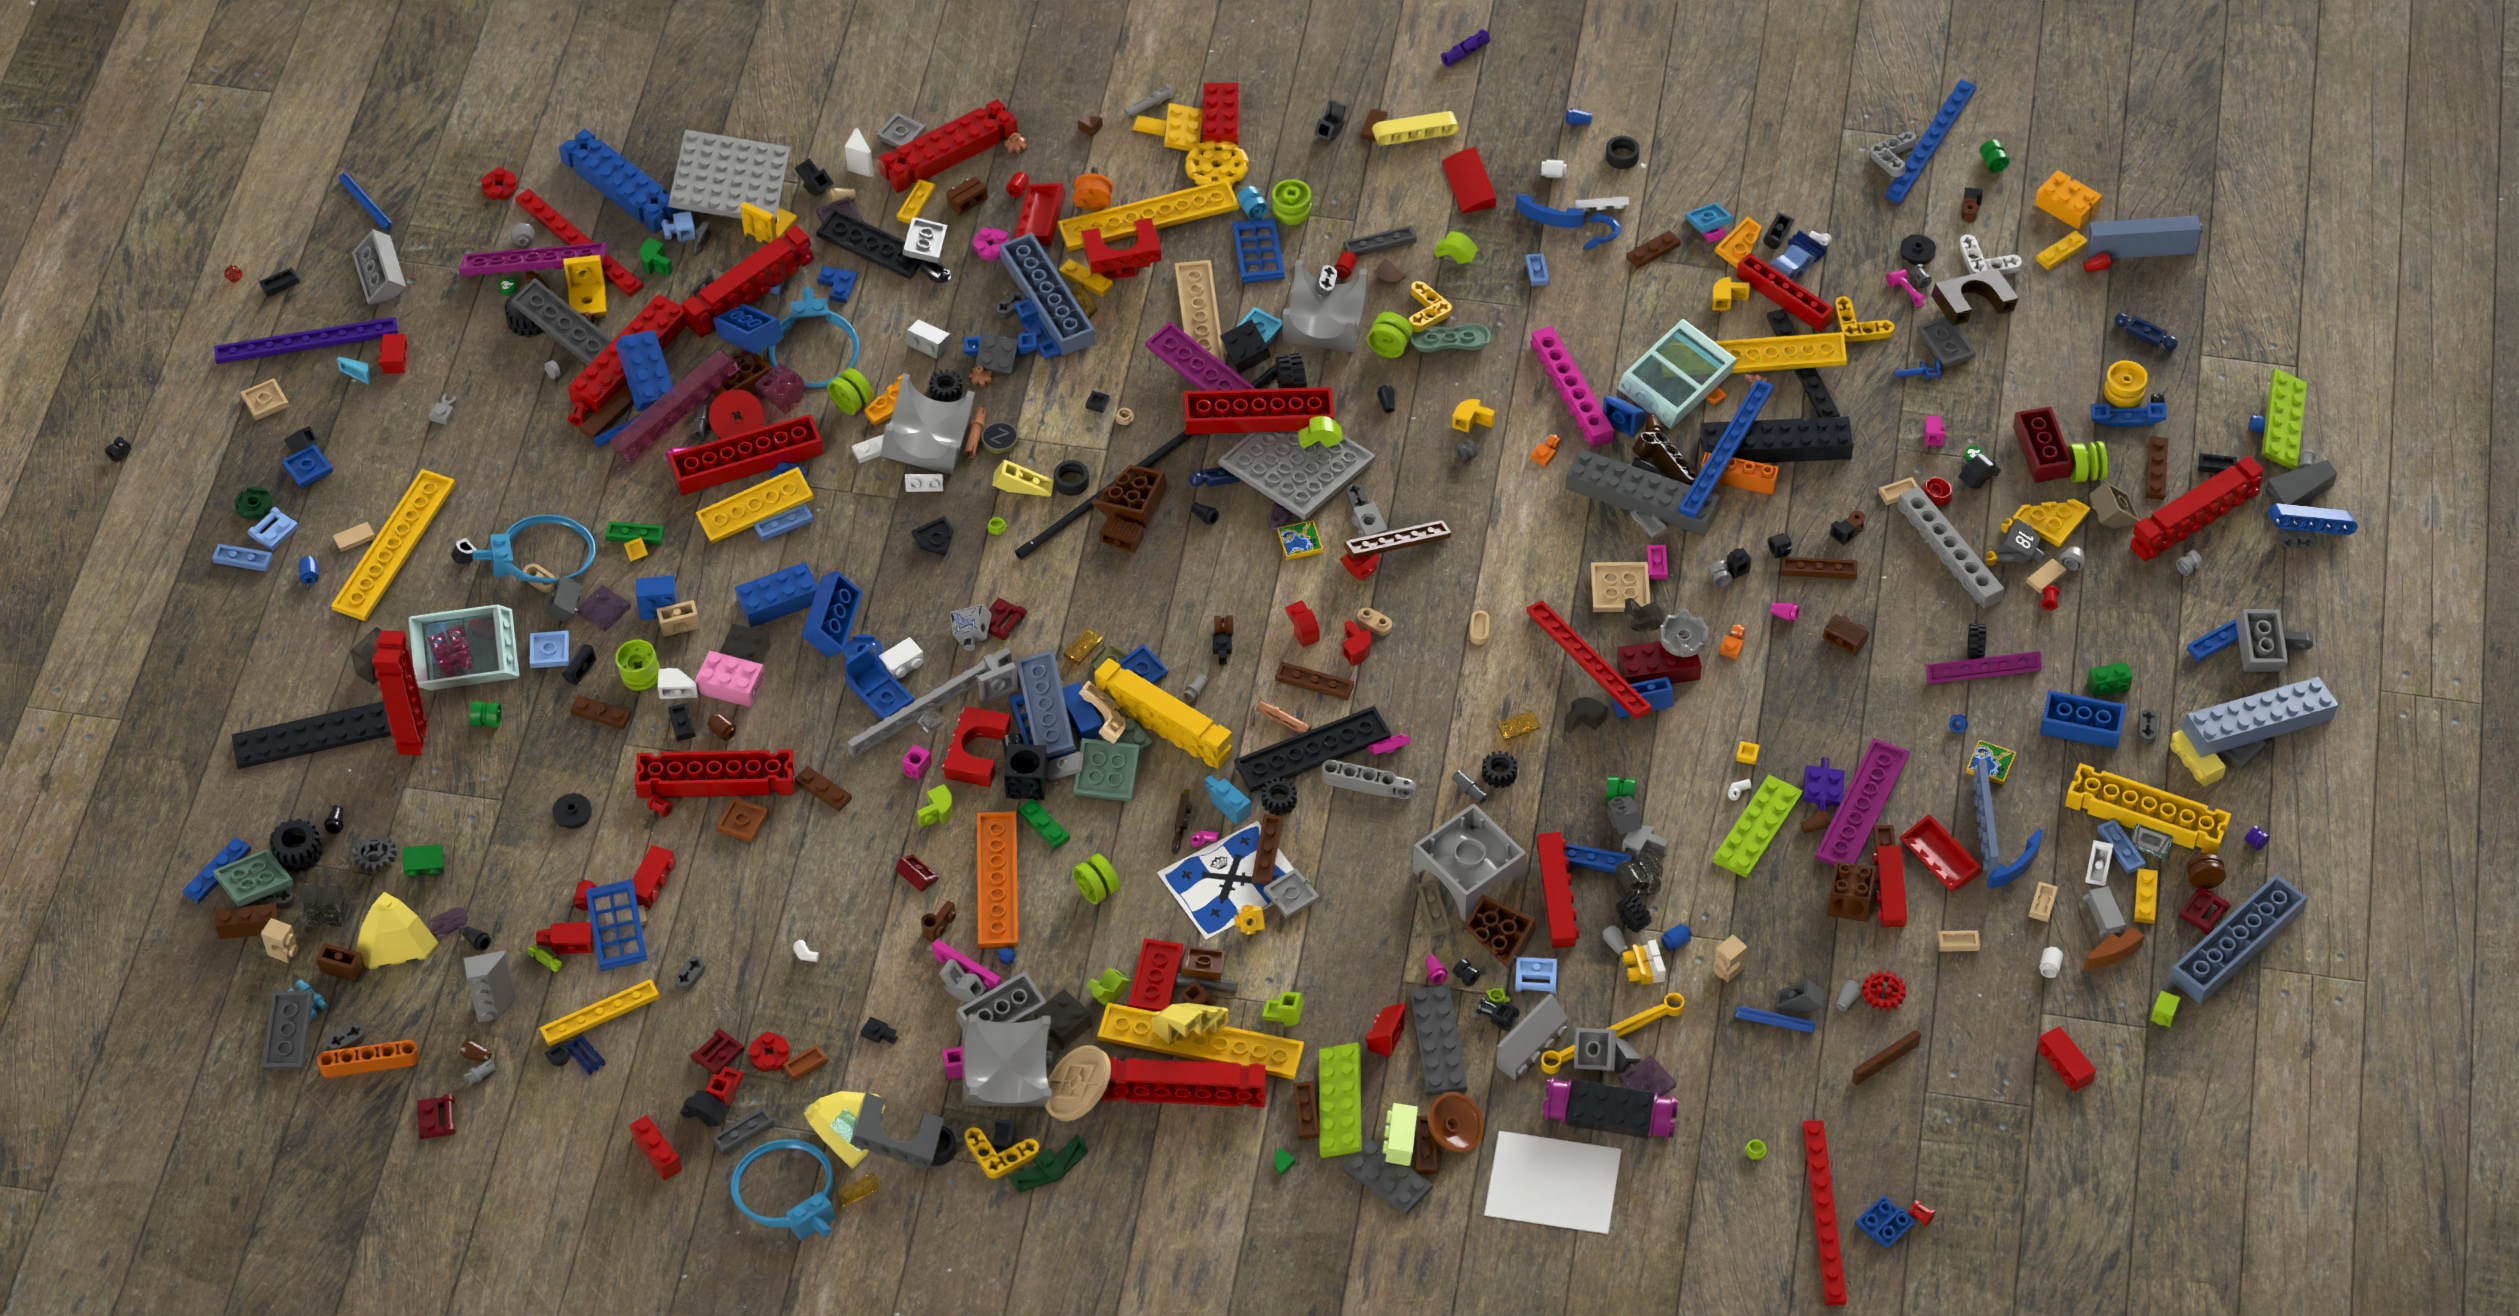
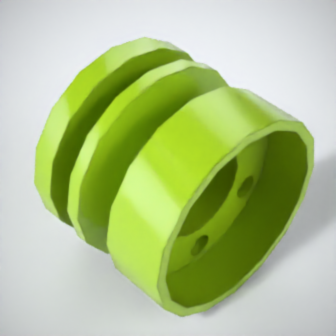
[2068,441,2108,483]
[615,639,661,691]

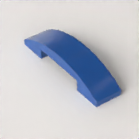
[1515,193,1585,228]
[1014,298,1062,360]
[964,332,1037,357]
[2091,403,2167,427]
[1987,828,2043,889]

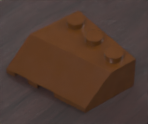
[696,350,775,397]
[1091,465,1168,528]
[1464,894,1536,969]

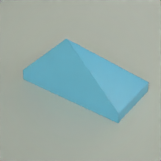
[337,357,371,385]

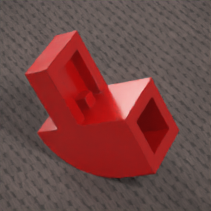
[1339,553,1381,580]
[1285,600,1320,647]
[1342,620,1371,666]
[705,1066,744,1106]

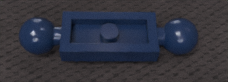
[2114,313,2178,350]
[1189,467,1241,487]

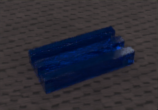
[1788,230,1827,262]
[565,1035,606,1075]

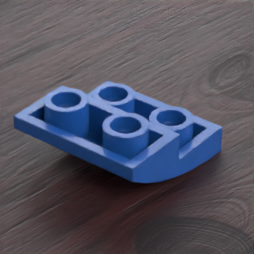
[1854,1195,1916,1249]

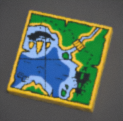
[1277,520,1323,560]
[1966,740,2016,785]

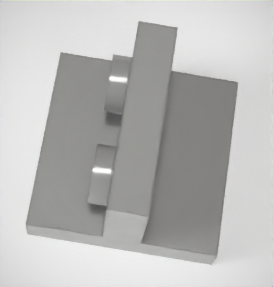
[978,654,1018,704]

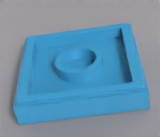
[1685,202,1734,233]

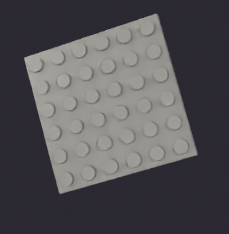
[668,130,790,222]
[1218,431,1376,520]

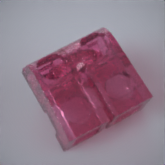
[755,363,807,413]
[427,625,474,677]

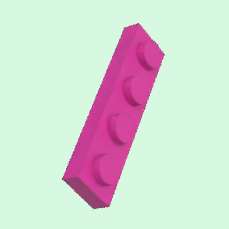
[932,940,1001,991]

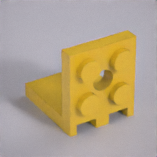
[740,202,798,243]
[563,255,607,317]

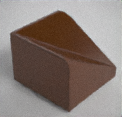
[1078,117,1103,136]

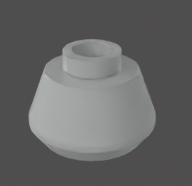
[510,223,535,246]
[2060,546,2085,571]

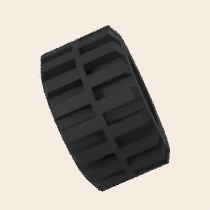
[504,290,544,337]
[1275,353,1307,389]
[269,818,323,872]

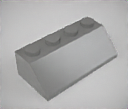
[352,229,406,305]
[464,951,516,1022]
[956,971,1047,1028]
[1496,994,1568,1080]

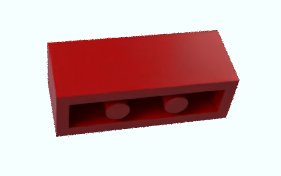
[626,845,676,909]
[2038,1026,2096,1092]
[630,1115,682,1181]

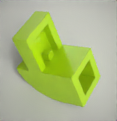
[1433,231,1478,265]
[1298,416,1343,449]
[917,784,953,828]
[1086,968,1131,1006]
[1262,991,1304,1027]

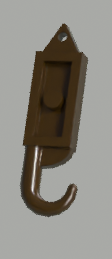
[1172,789,1193,854]

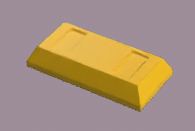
[1132,115,1166,136]

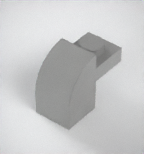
[1621,826,1668,861]
[939,959,986,1002]

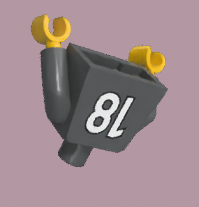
[1985,518,2045,566]

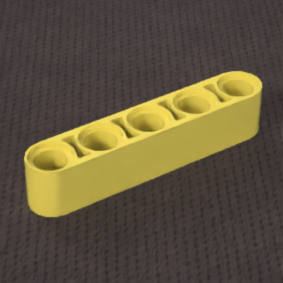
[1372,111,1459,145]

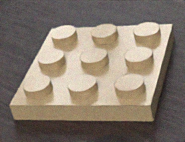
[1591,562,1651,612]

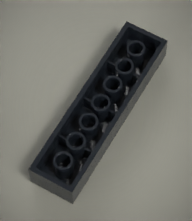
[1700,416,1853,463]

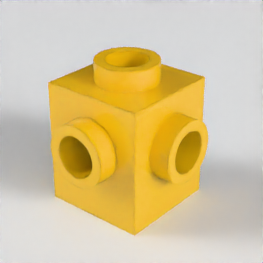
[1234,905,1265,935]

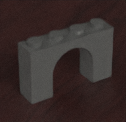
[849,1093,944,1169]

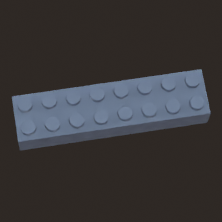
[999,233,1095,356]
[2181,677,2339,757]
[2170,874,2308,1004]

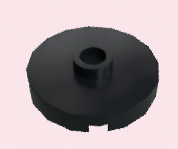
[1900,234,1936,265]
[552,793,592,829]

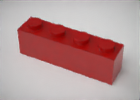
[1872,846,1907,927]

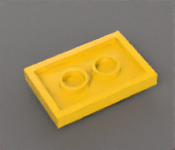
[1163,103,1203,151]

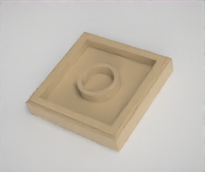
[240,378,290,421]

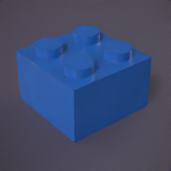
[636,575,678,620]

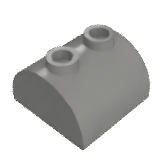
[1574,1028,1616,1071]

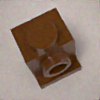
[1180,981,1216,1006]

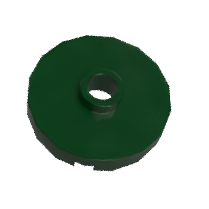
[234,487,273,520]

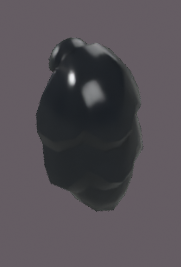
[920,260,951,283]

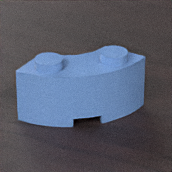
[1769,245,1815,282]

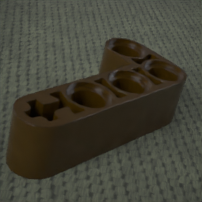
[1632,432,1698,486]

